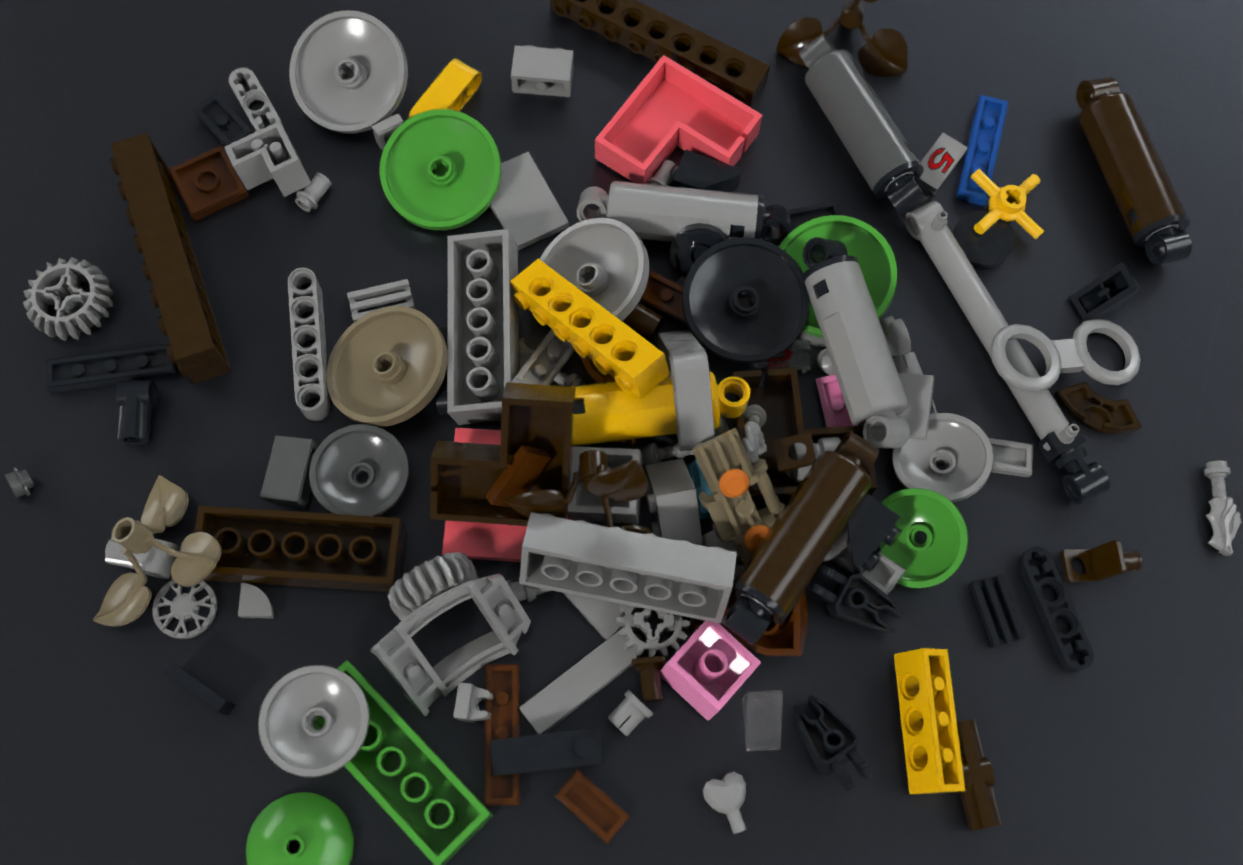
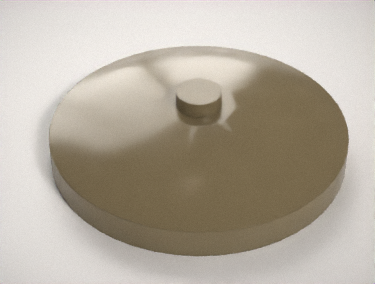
[326,306,447,427]

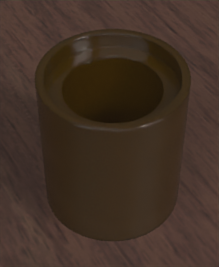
[624,303,664,342]

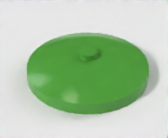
[380,109,502,230]
[779,215,897,338]

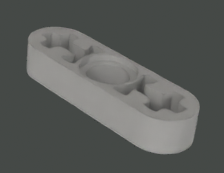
[229,68,284,132]

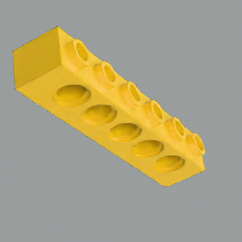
[510,258,670,399]

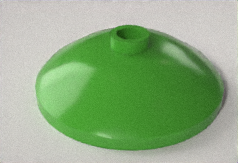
[880,488,968,588]
[246,792,354,865]

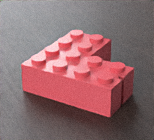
[595,55,763,184]

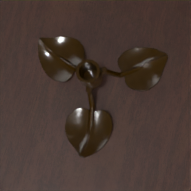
[777,0,908,77]
[504,450,653,534]

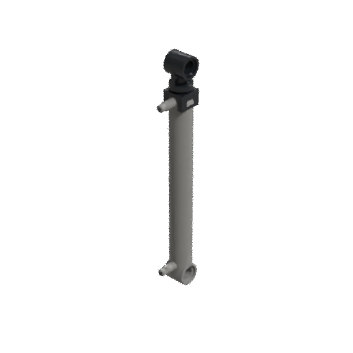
[905,201,1110,504]

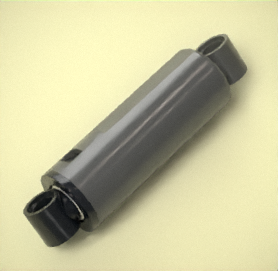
[799,33,929,216]

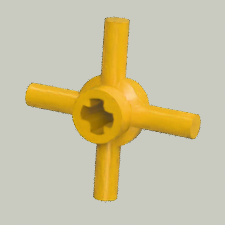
[970,169,1044,240]

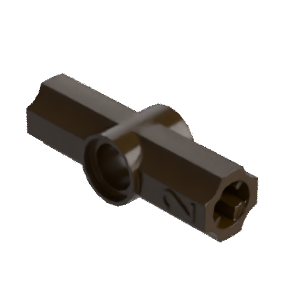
[957,719,1002,831]

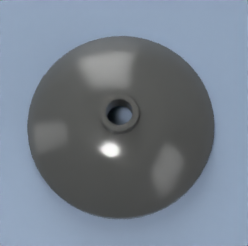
[309,424,409,517]

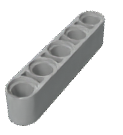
[288,268,331,421]

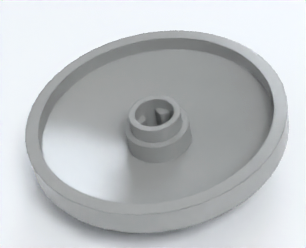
[289,10,408,134]
[540,218,649,321]

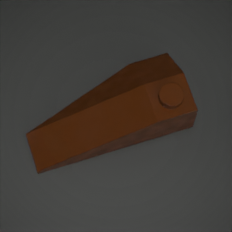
[668,589,808,656]

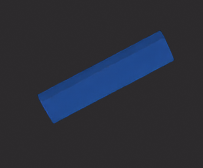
[955,94,1009,206]

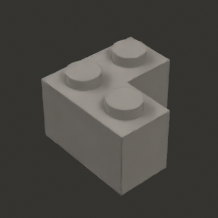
[224,121,312,197]
[644,458,703,546]

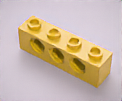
[894,648,965,794]

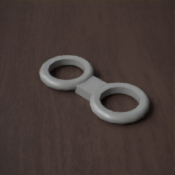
[990,319,1141,392]

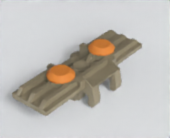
[692,428,785,565]

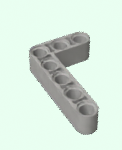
[657,330,715,452]

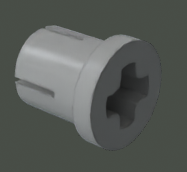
[608,689,653,736]

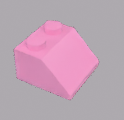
[660,621,761,721]

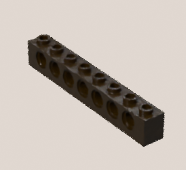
[550,0,770,107]

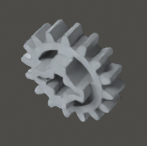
[616,604,690,659]

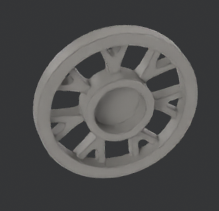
[152,580,218,639]

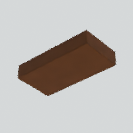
[485,445,552,507]
[555,769,630,844]

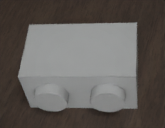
[511,45,574,97]

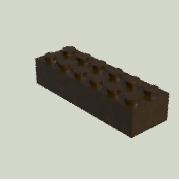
[194,506,406,592]

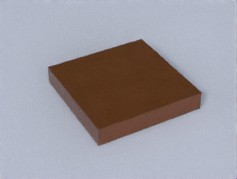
[167,145,250,222]

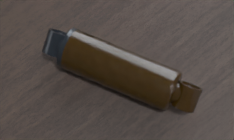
[1076,77,1192,265]
[722,431,879,645]

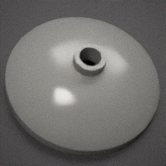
[893,413,993,503]
[258,665,369,777]

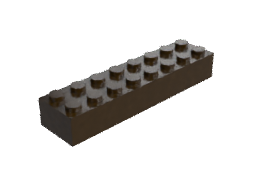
[110,132,231,384]

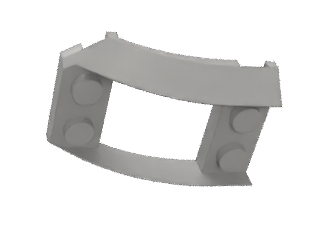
[370,574,531,716]

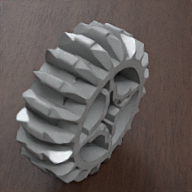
[23,257,114,341]
[387,552,479,621]

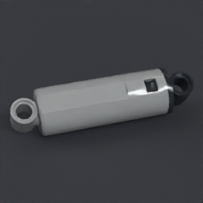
[577,181,792,245]
[803,237,910,449]

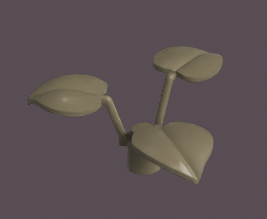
[92,475,221,627]

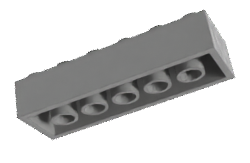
[447,229,520,425]
[519,512,737,623]

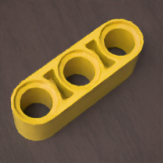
[408,58,482,119]

